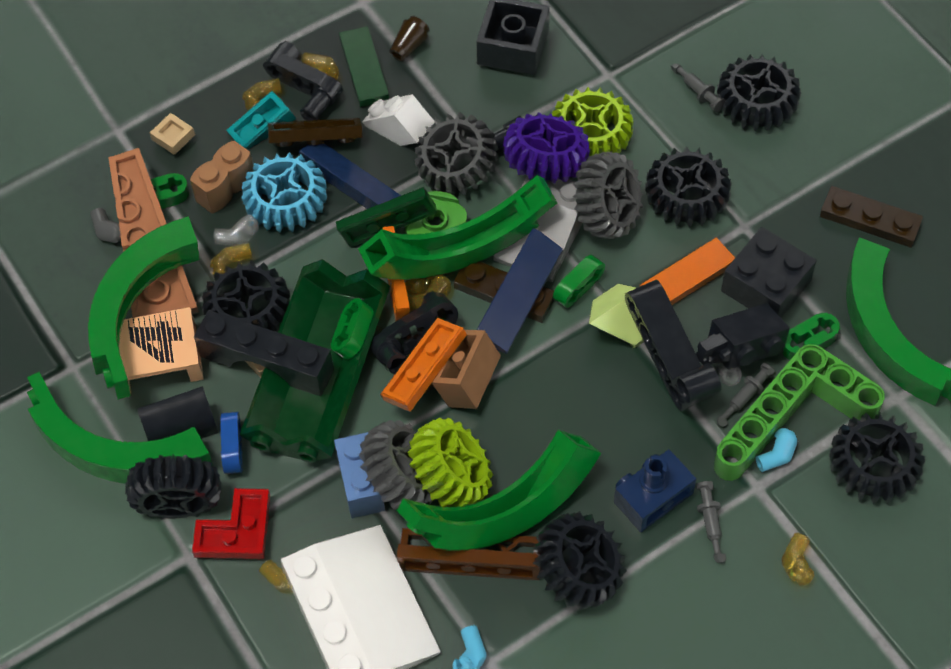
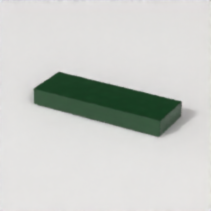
[339,26,389,108]
[336,187,437,247]

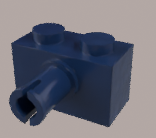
[614,449,696,533]

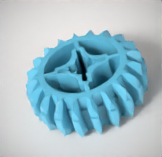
[242,152,327,233]

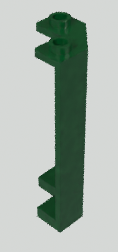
[239,259,391,463]

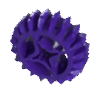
[503,112,590,184]

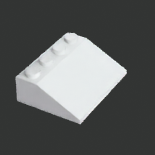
[281,525,441,669]

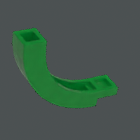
[358,175,557,279]
[88,216,200,400]
[846,237,951,406]
[27,371,213,484]
[397,430,601,550]

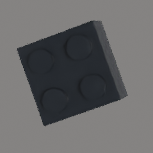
[476,0,550,75]
[721,227,817,318]

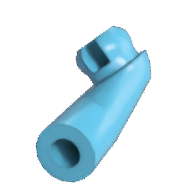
[756,428,797,472]
[452,625,487,669]

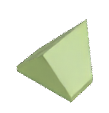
[589,284,644,348]

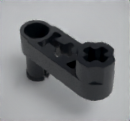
[263,41,343,121]
[370,291,458,374]

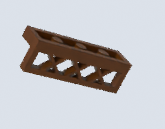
[397,528,540,581]

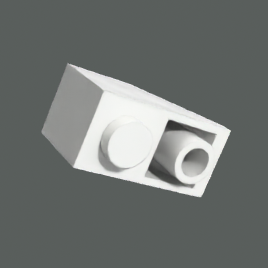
[362,94,435,146]

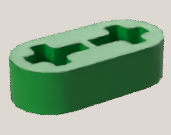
[150,173,189,209]
[553,254,606,308]
[331,298,374,359]
[783,313,840,360]

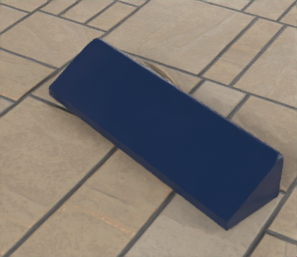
[299,143,401,209]
[477,228,563,354]

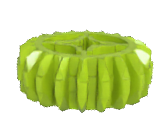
[552,87,634,156]
[407,418,493,507]

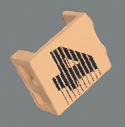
[119,307,204,394]

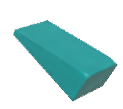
[226,90,296,150]

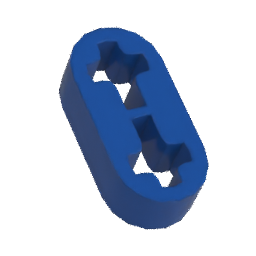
[220,412,243,474]

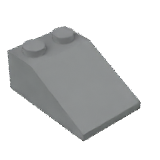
[493,175,583,282]

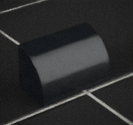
[137,386,219,441]

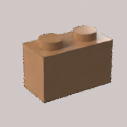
[432,330,501,409]

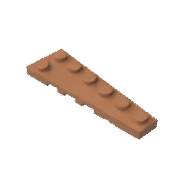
[108,148,199,318]

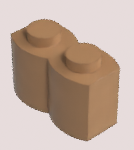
[190,140,254,213]

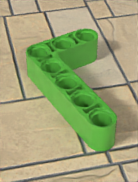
[714,344,885,481]

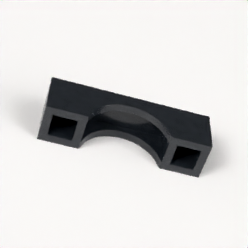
[194,310,334,396]

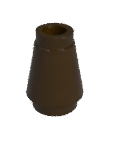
[389,16,430,61]

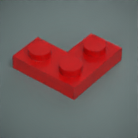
[192,488,270,559]

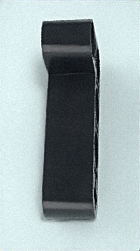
[625,280,722,411]

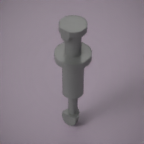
[671,63,726,112]
[717,363,776,427]
[696,481,726,563]

